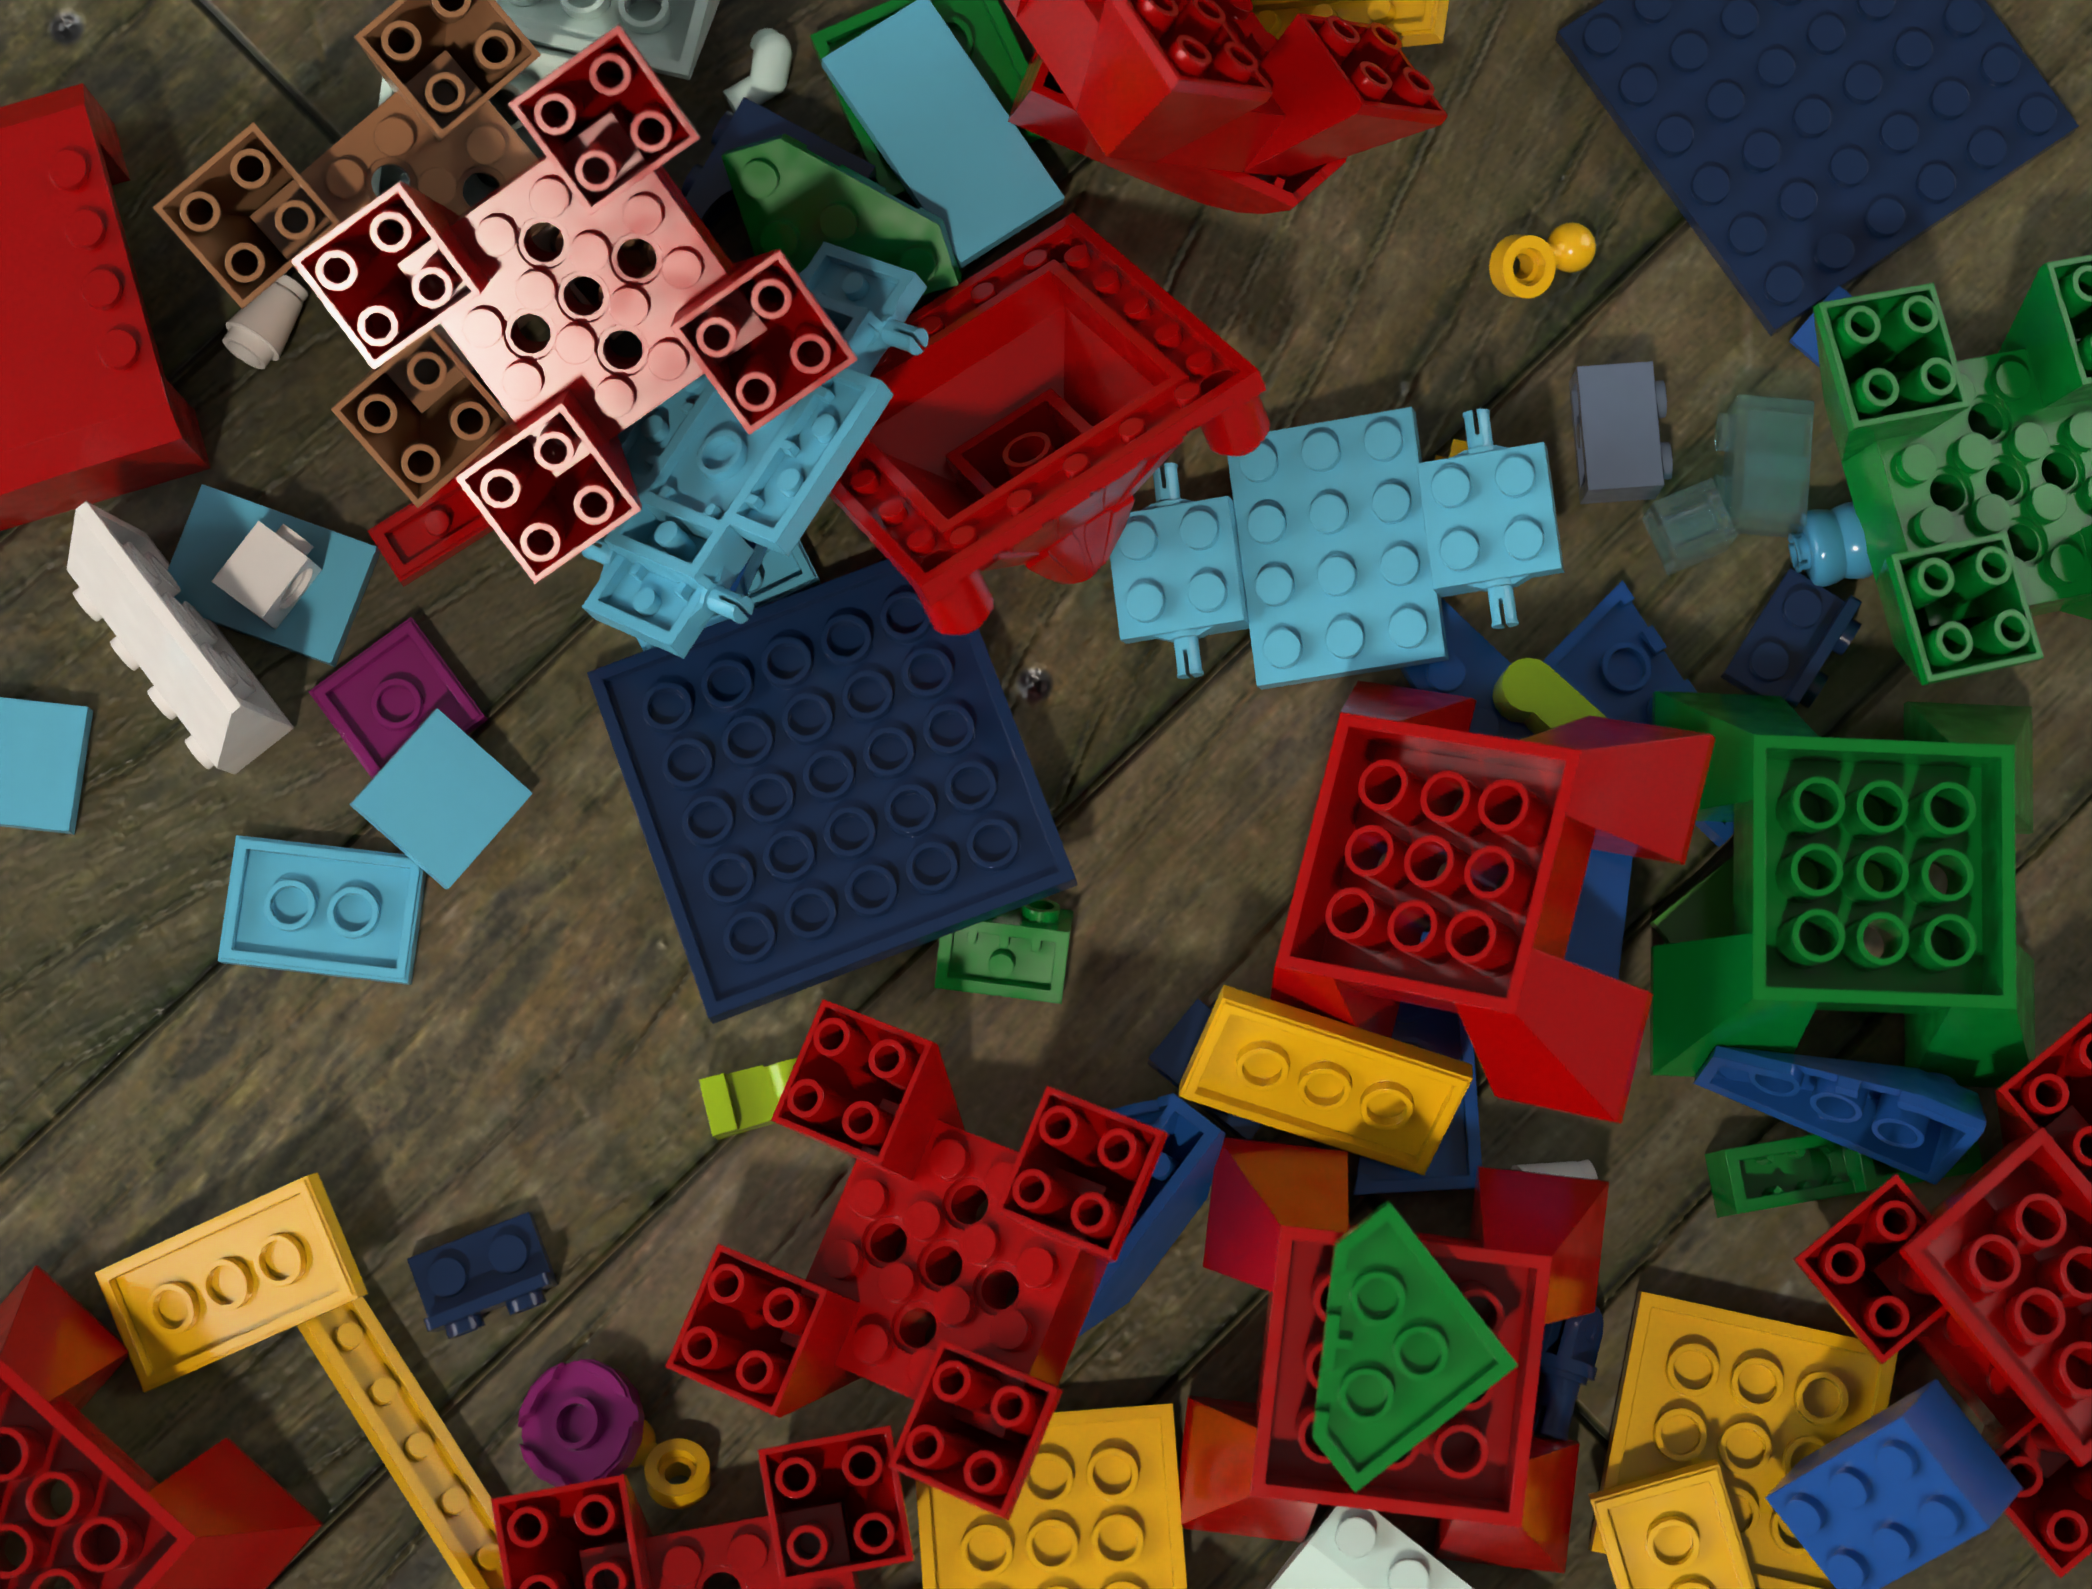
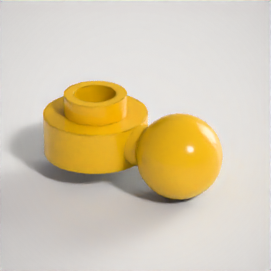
[1489,222,1596,298]
[628,1419,711,1509]

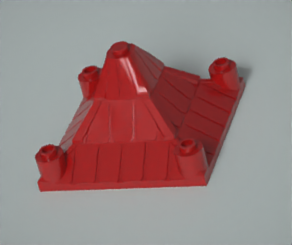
[829,213,1270,635]

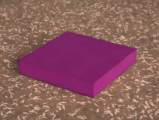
[308,617,488,778]

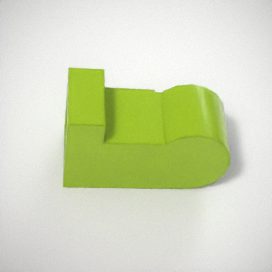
[1492,658,1607,735]
[698,1058,797,1140]

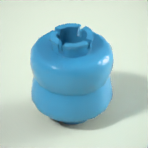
[1788,502,1873,587]

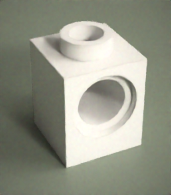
[211,521,322,630]

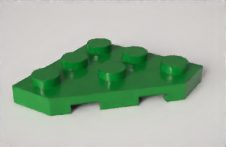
[721,133,962,295]
[1312,1200,1518,1493]

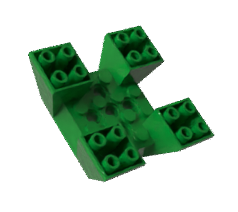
[1813,254,2092,686]
[1650,691,2035,1088]

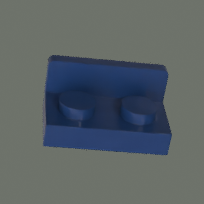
[1720,568,1862,709]
[407,1212,558,1339]

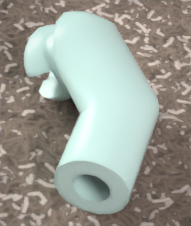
[723,28,793,113]

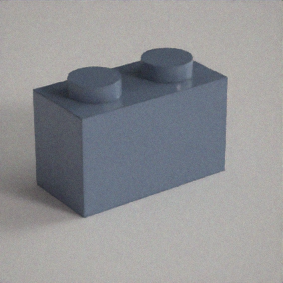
[1569,361,1673,504]

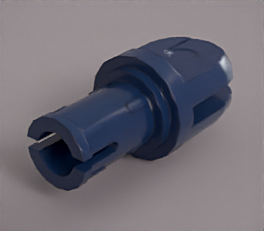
[1532,1305,1604,1441]

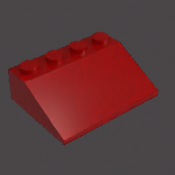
[1898,1127,2092,1467]

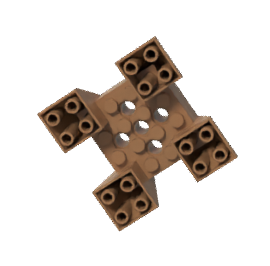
[153,0,657,508]

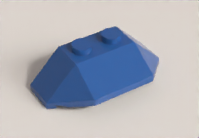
[1015,1093,1226,1337]

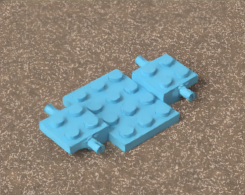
[581,242,929,659]
[1110,407,1565,690]

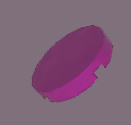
[518,1359,645,1487]

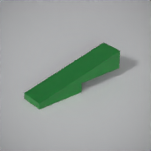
[1704,1134,1983,1218]

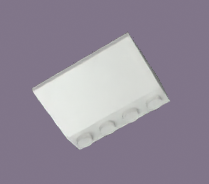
[67,501,294,775]

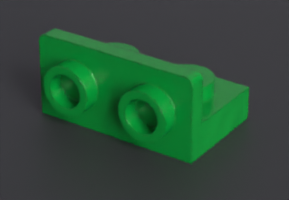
[934,899,1074,1004]

